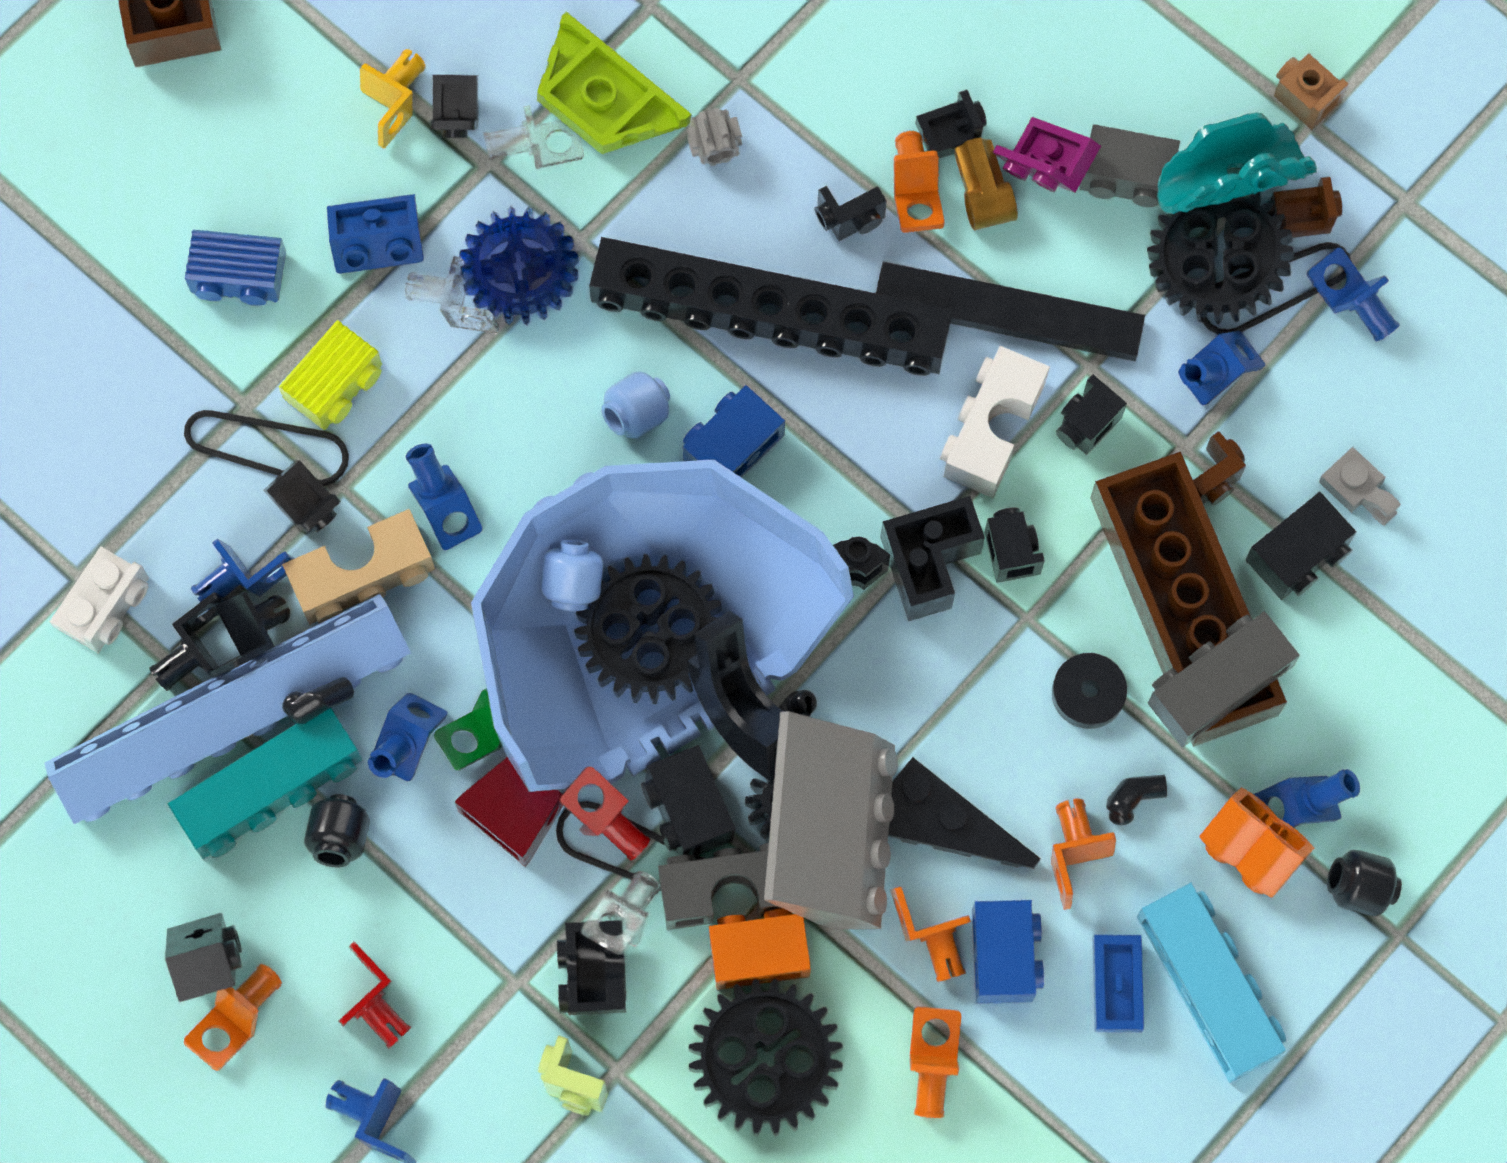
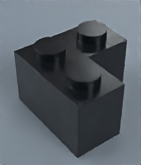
[880,496,985,622]

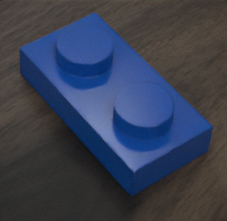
[1092,935,1144,1032]

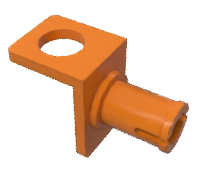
[893,131,944,233]
[1051,798,1116,910]
[890,886,971,982]
[184,964,282,1071]
[909,1006,961,1118]

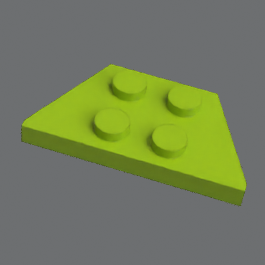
[537,12,692,154]

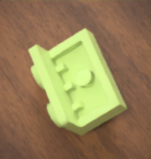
[538,1036,608,1116]

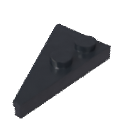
[888,757,1041,869]

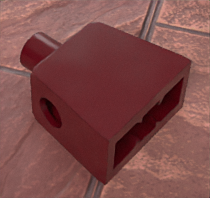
[455,757,563,867]

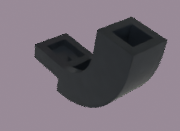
[687,611,784,782]

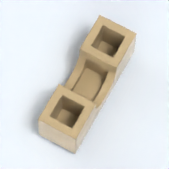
[282,509,435,625]

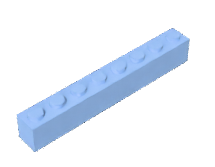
[44,593,411,824]

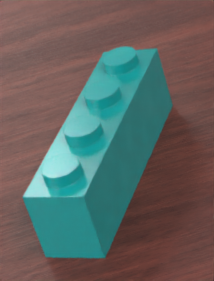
[167,708,363,859]

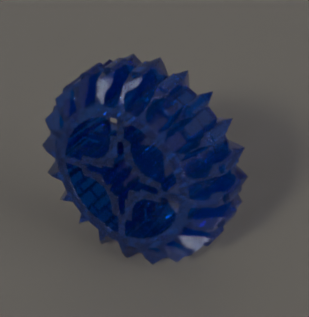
[458,206,579,326]

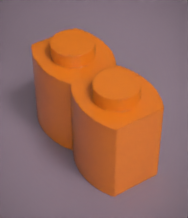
[1199,787,1314,898]

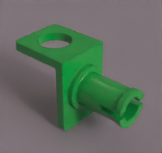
[434,688,502,771]

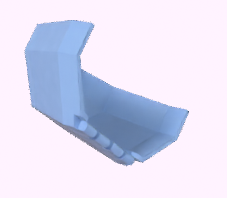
[471,460,854,792]

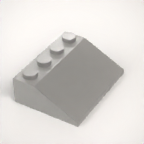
[764,712,898,930]

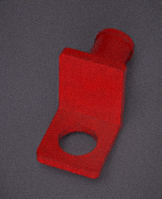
[559,766,651,861]
[338,941,412,1049]

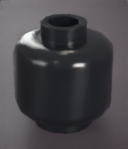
[304,794,370,868]
[1327,850,1402,916]

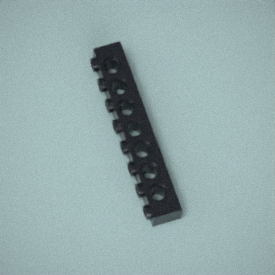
[589,237,953,376]

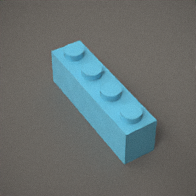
[1137,883,1286,1084]

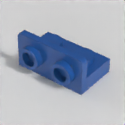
[327,194,424,274]

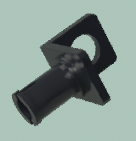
[210,592,290,678]
[149,593,227,691]

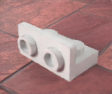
[49,546,149,654]

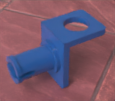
[1306,248,1400,342]
[1178,331,1266,405]
[405,443,483,550]
[191,538,295,610]
[368,693,448,781]
[1254,769,1360,828]
[325,1078,417,1163]

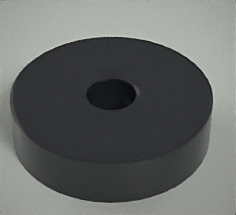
[1052,653,1127,729]

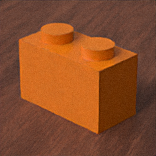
[709,908,811,990]

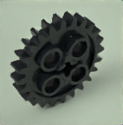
[1147,192,1294,324]
[574,554,722,704]
[689,979,843,1136]

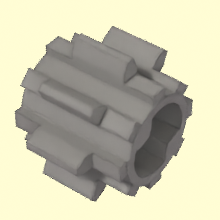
[687,108,742,166]

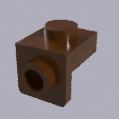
[1271,177,1342,238]
[1193,431,1246,505]

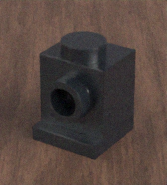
[1056,374,1127,455]
[985,507,1045,583]

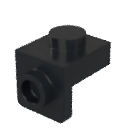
[431,74,478,138]
[915,89,987,158]
[814,186,887,241]
[263,460,341,532]

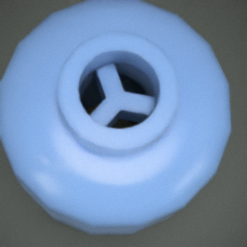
[601,372,670,438]
[541,539,603,611]

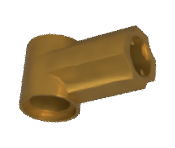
[954,137,1018,231]

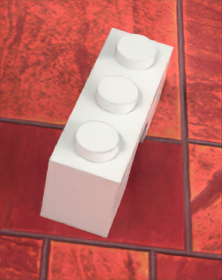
[940,346,1050,498]

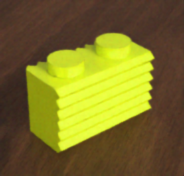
[278,320,382,430]

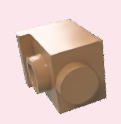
[1274,53,1349,130]

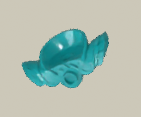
[1157,112,1317,214]

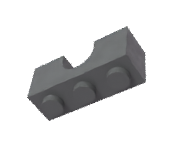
[658,843,781,930]

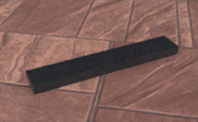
[876,261,1145,361]

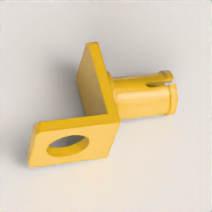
[360,49,426,149]

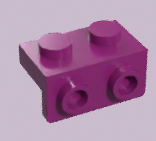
[992,117,1101,193]

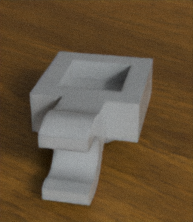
[1319,447,1401,526]

